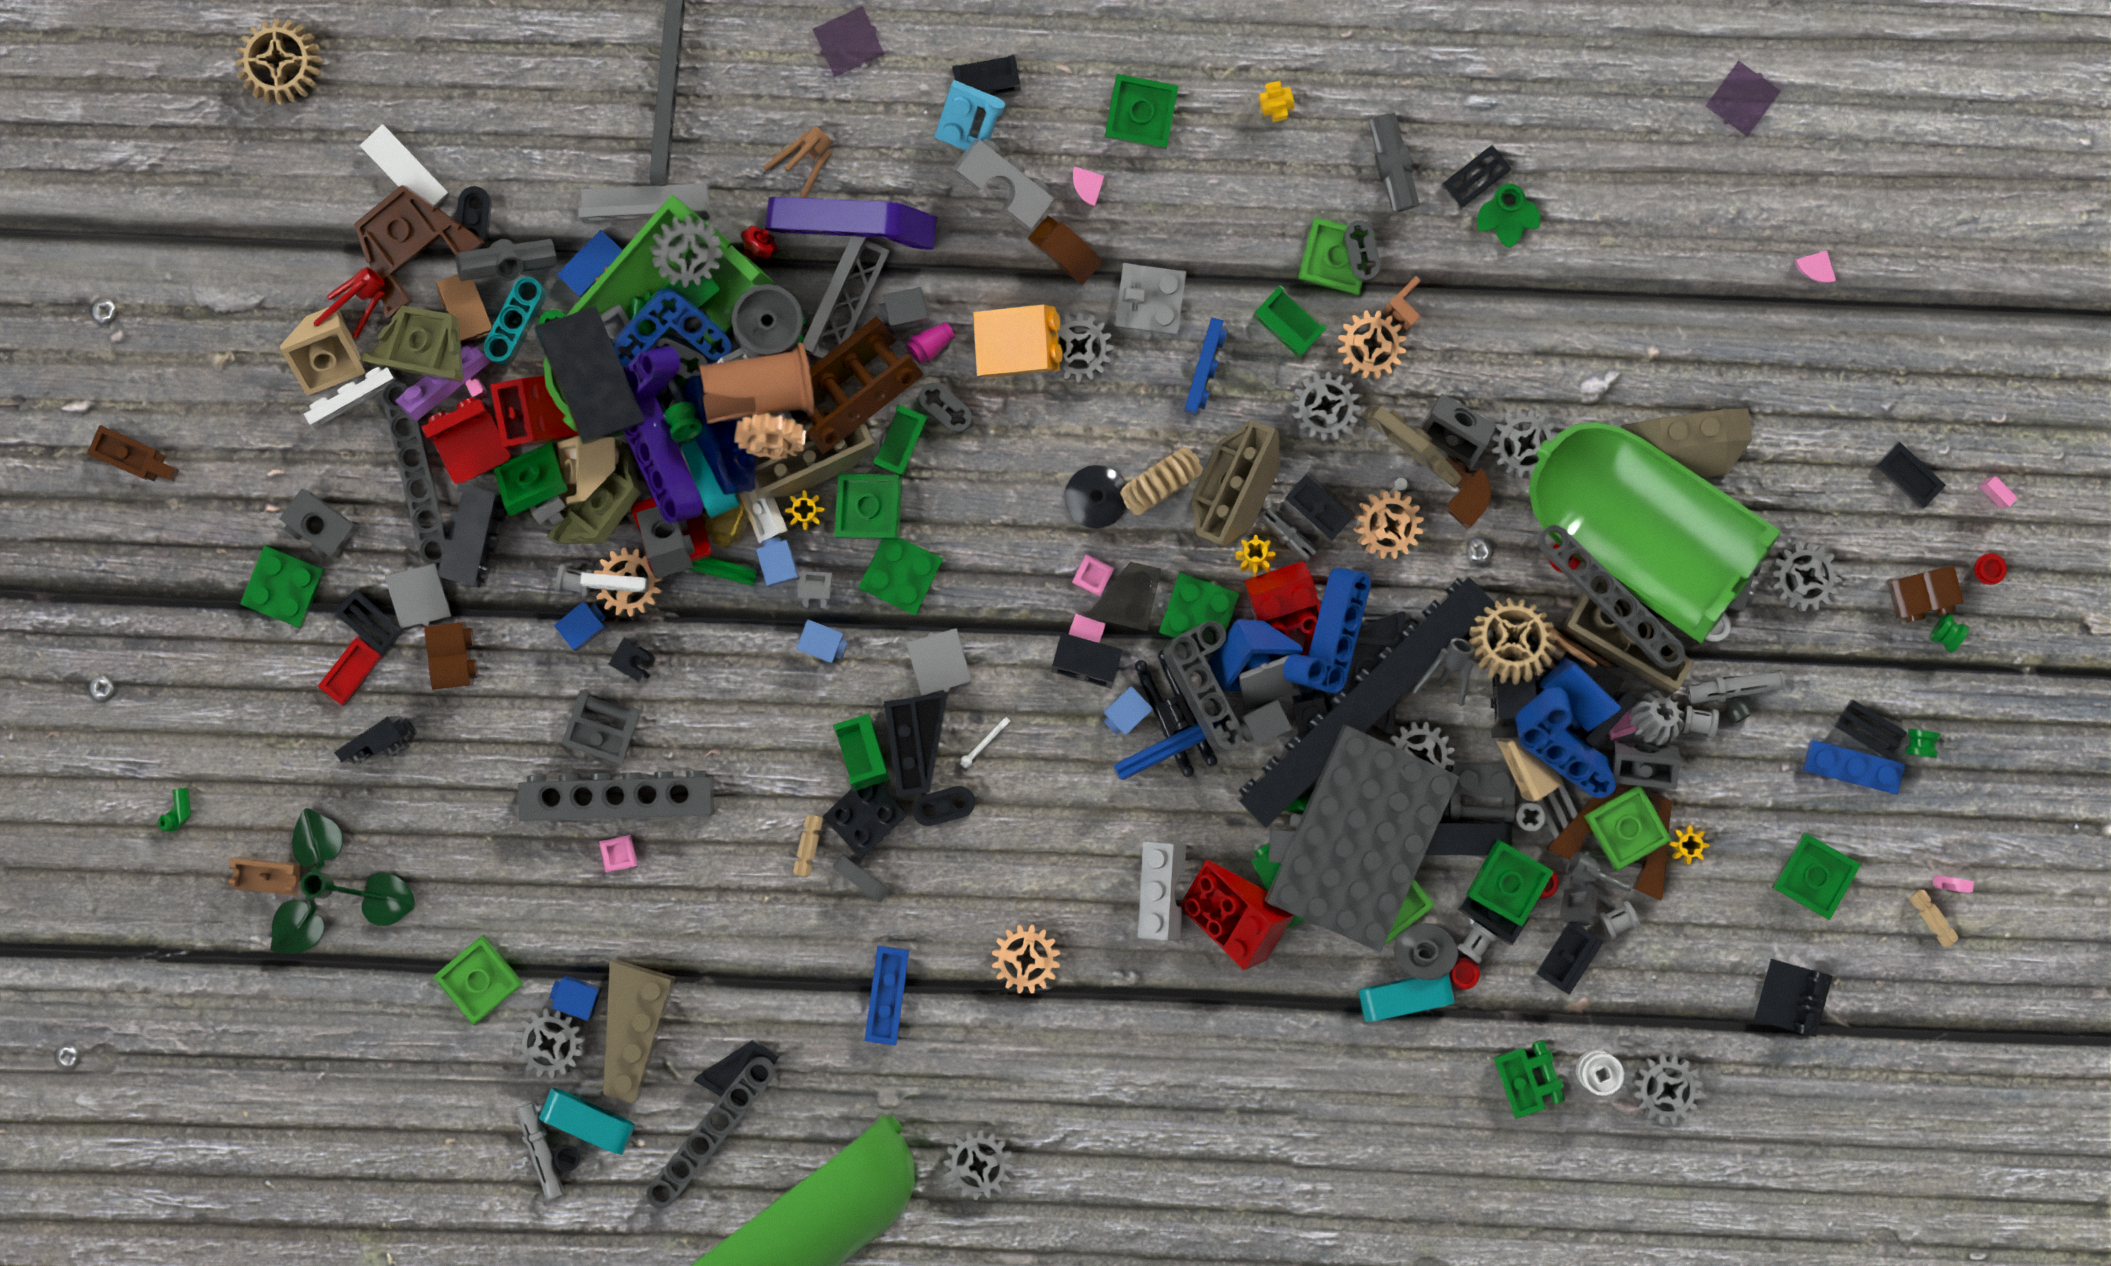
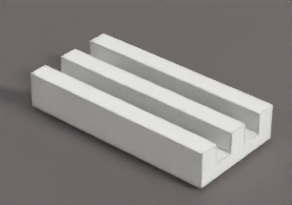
[580,573,649,593]

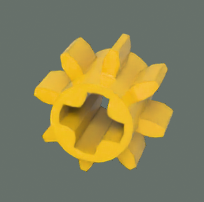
[1258,80,1295,122]
[785,490,825,531]
[1235,535,1275,577]
[1668,825,1710,865]

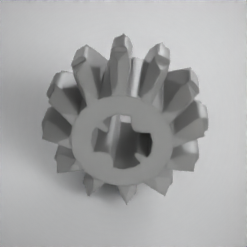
[1629,690,1685,746]

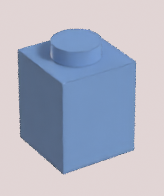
[756,536,799,587]
[796,619,848,663]
[1103,686,1153,735]

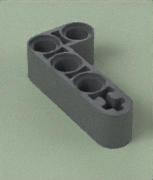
[1163,621,1243,752]

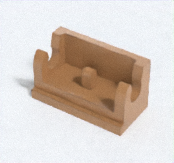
[436,274,492,346]
[228,857,301,896]

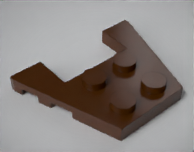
[354,185,485,319]
[1546,783,1672,901]

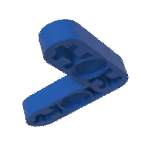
[612,288,731,366]

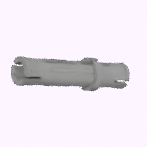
[1686,669,1785,705]
[515,1102,565,1200]

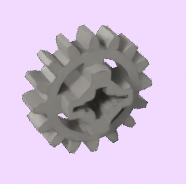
[651,215,722,287]
[1053,313,1114,383]
[1291,372,1361,442]
[1490,410,1558,479]
[1770,542,1842,612]
[1389,722,1454,771]
[514,1008,585,1079]
[1632,1054,1703,1124]
[944,1129,1013,1200]

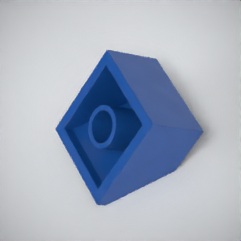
[1208,620,1303,691]
[1539,657,1621,732]

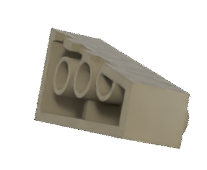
[1560,577,1693,695]
[603,959,676,1104]

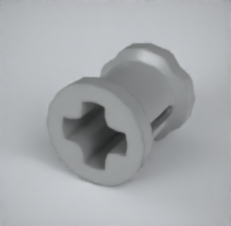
[555,563,593,597]
[1681,706,1719,738]
[1514,802,1545,831]
[1599,901,1640,940]
[1457,921,1498,964]

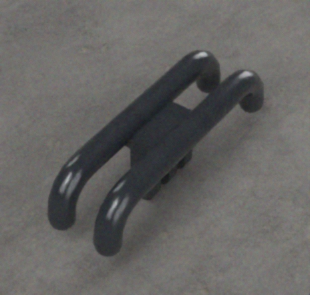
[1135,650,1218,777]

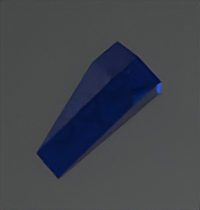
[681,375,756,495]

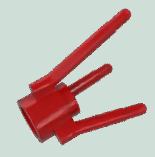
[314,267,385,339]

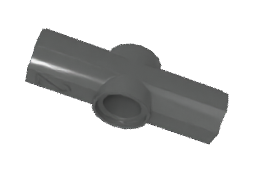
[1368,113,1420,213]
[455,239,556,281]

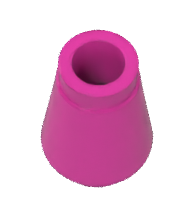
[906,322,955,364]

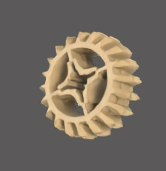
[235,18,323,105]
[1120,448,1203,515]
[1469,598,1556,684]

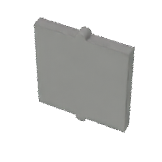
[385,563,452,629]
[906,628,972,696]
[1239,656,1293,709]

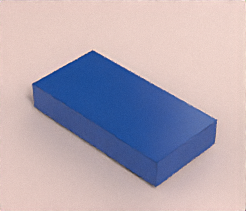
[557,230,623,298]

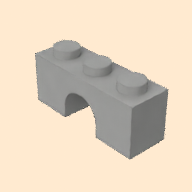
[951,138,1054,229]
[1138,841,1186,941]

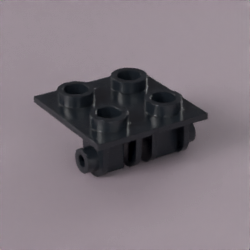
[823,784,907,859]
[1754,958,1833,1037]

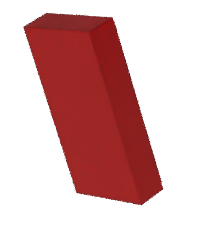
[317,636,383,706]

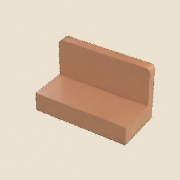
[1383,276,1421,332]

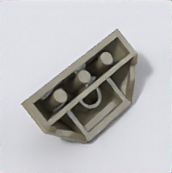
[745,406,875,499]
[1621,408,1752,478]
[1191,419,1279,547]

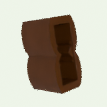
[1887,565,1964,623]
[424,622,478,690]

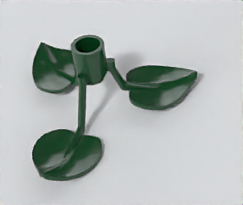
[270,808,415,954]

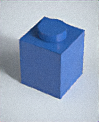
[554,601,607,651]
[549,975,602,1021]

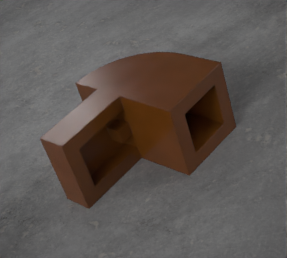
[1027,215,1103,285]
[1443,457,1491,529]

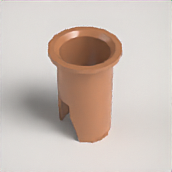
[699,342,814,423]

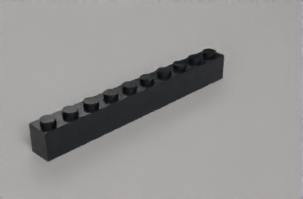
[1237,577,1495,828]

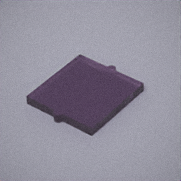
[813,6,885,77]
[1705,60,1780,136]

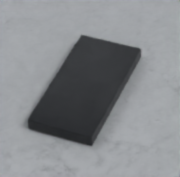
[535,306,645,445]

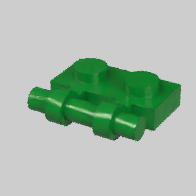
[1493,1040,1565,1119]

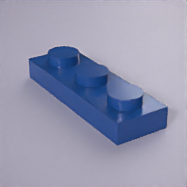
[1184,317,1227,415]
[1802,740,1905,795]
[864,945,910,1046]

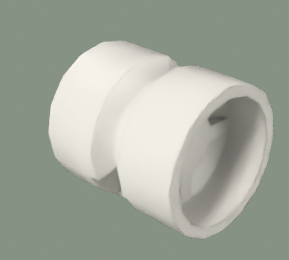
[1575,1049,1624,1096]

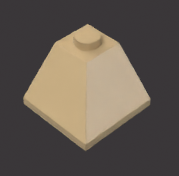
[280,307,366,396]
[557,436,619,505]
[1496,738,1563,801]

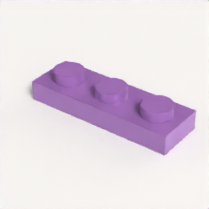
[395,341,490,422]

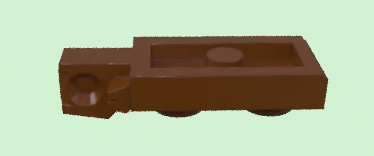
[87,425,179,482]

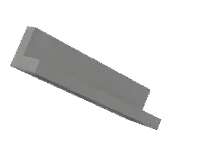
[578,183,710,223]
[803,236,890,359]

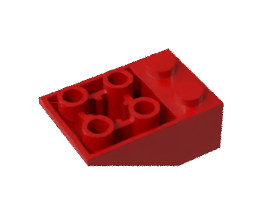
[490,375,579,450]
[1244,561,1321,656]
[1179,860,1294,970]

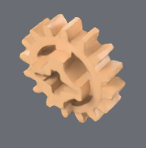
[1337,310,1406,380]
[735,413,806,460]
[1353,489,1424,559]
[594,547,663,617]
[992,924,1060,993]

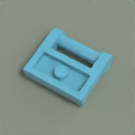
[934,80,1005,150]

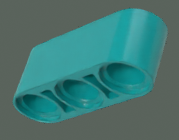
[484,277,546,365]
[681,433,740,518]
[1358,973,1455,1022]
[538,1088,636,1155]

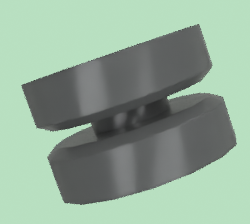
[732,284,803,357]

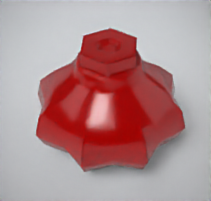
[741,225,778,261]

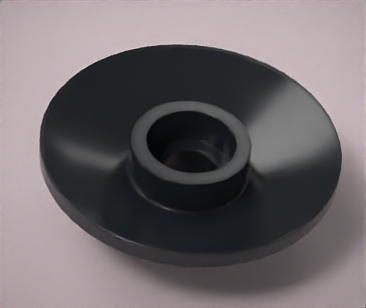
[1065,465,1126,529]

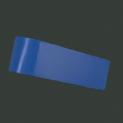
[1283,568,1371,693]
[1516,687,1616,798]

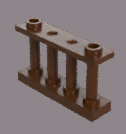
[790,316,924,454]

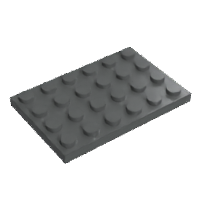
[1264,724,1460,952]

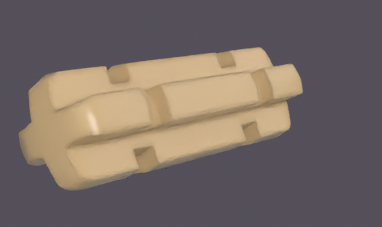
[793,814,823,877]
[1909,890,1959,947]

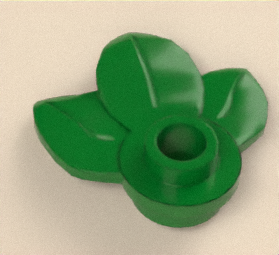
[1477,184,1540,248]

